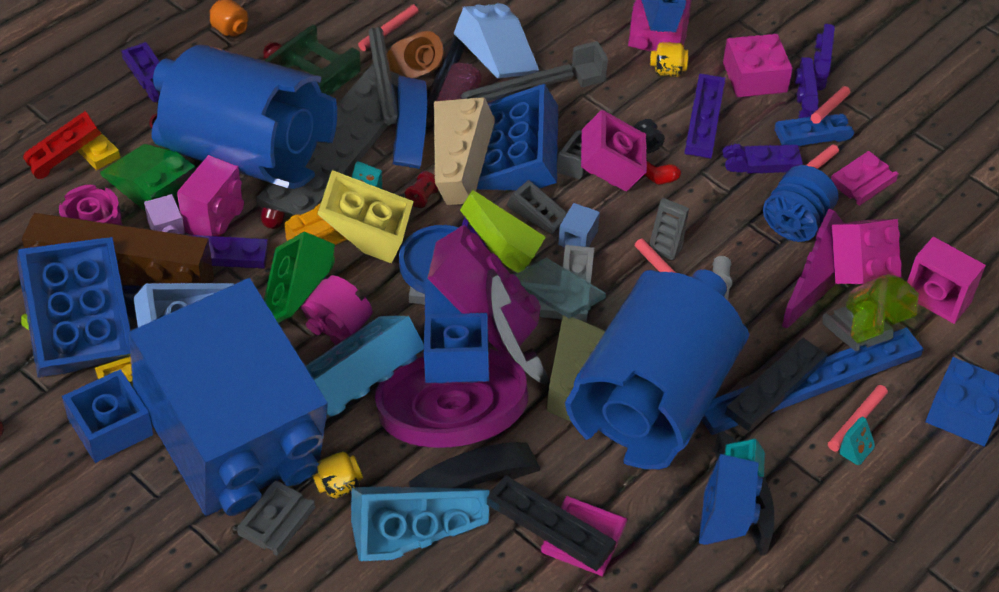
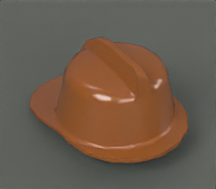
[387,31,445,79]

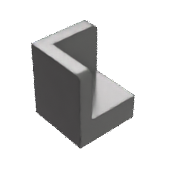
[572,41,608,87]

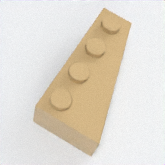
[434,97,495,205]

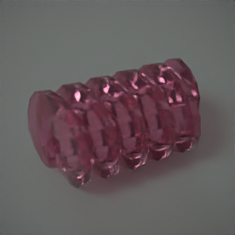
[436,63,482,101]

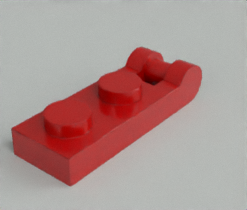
[23,111,102,179]

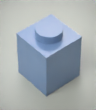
[558,203,600,247]

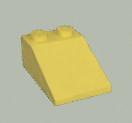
[317,170,414,263]

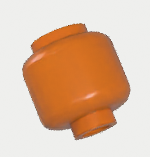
[210,0,249,38]

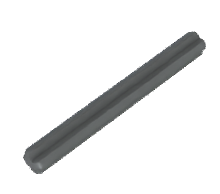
[369,27,398,125]
[461,65,574,102]

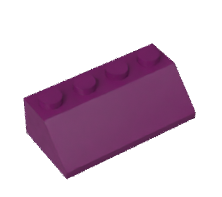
[428,225,541,357]

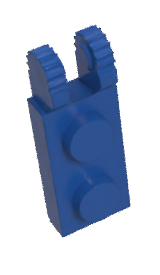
[774,114,854,146]

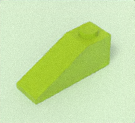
[460,190,546,275]

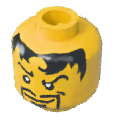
[650,42,688,77]
[313,452,364,499]

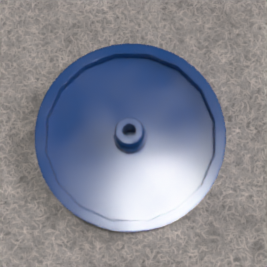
[399,225,458,294]

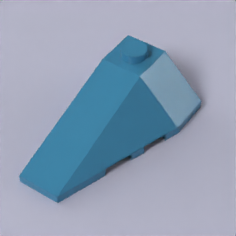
[351,487,489,561]

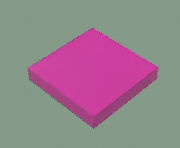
[541,496,627,577]

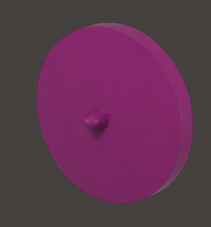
[375,349,528,448]

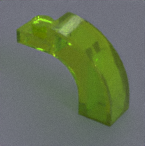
[846,274,919,343]

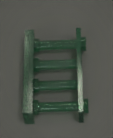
[263,24,361,96]

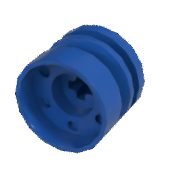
[763,165,839,242]

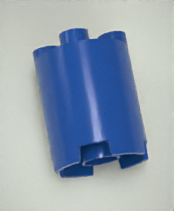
[152,45,337,189]
[565,269,749,469]

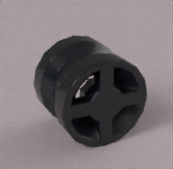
[634,119,665,154]

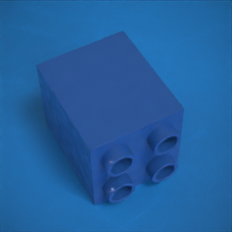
[129,278,328,517]

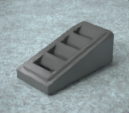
[557,130,586,179]
[507,180,567,234]
[650,198,689,260]

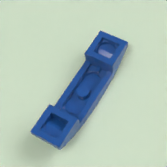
[393,76,427,169]

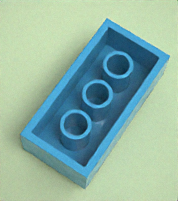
[305,316,424,416]

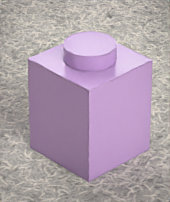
[144,194,185,235]

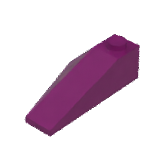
[782,209,844,328]

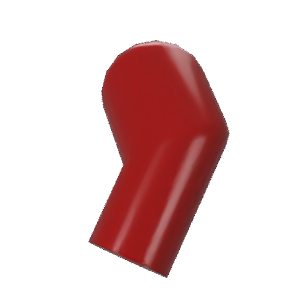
[644,161,681,185]

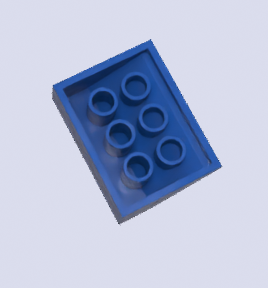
[477,83,558,190]
[17,237,131,378]

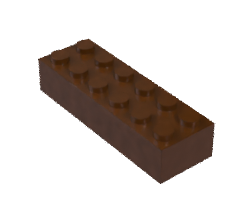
[22,213,214,294]

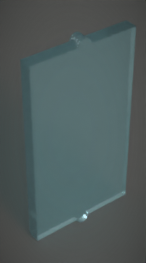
[515,258,606,319]

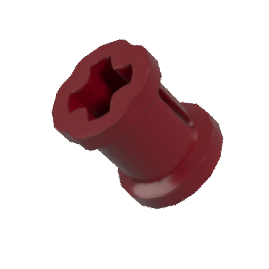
[404,171,439,208]

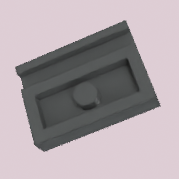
[823,302,893,351]
[237,480,315,556]

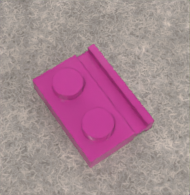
[831,151,899,206]

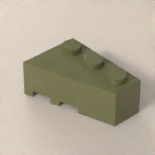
[547,313,605,422]

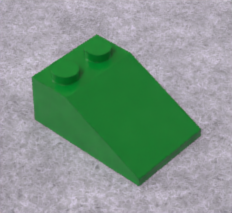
[100,144,196,212]
[264,231,335,323]

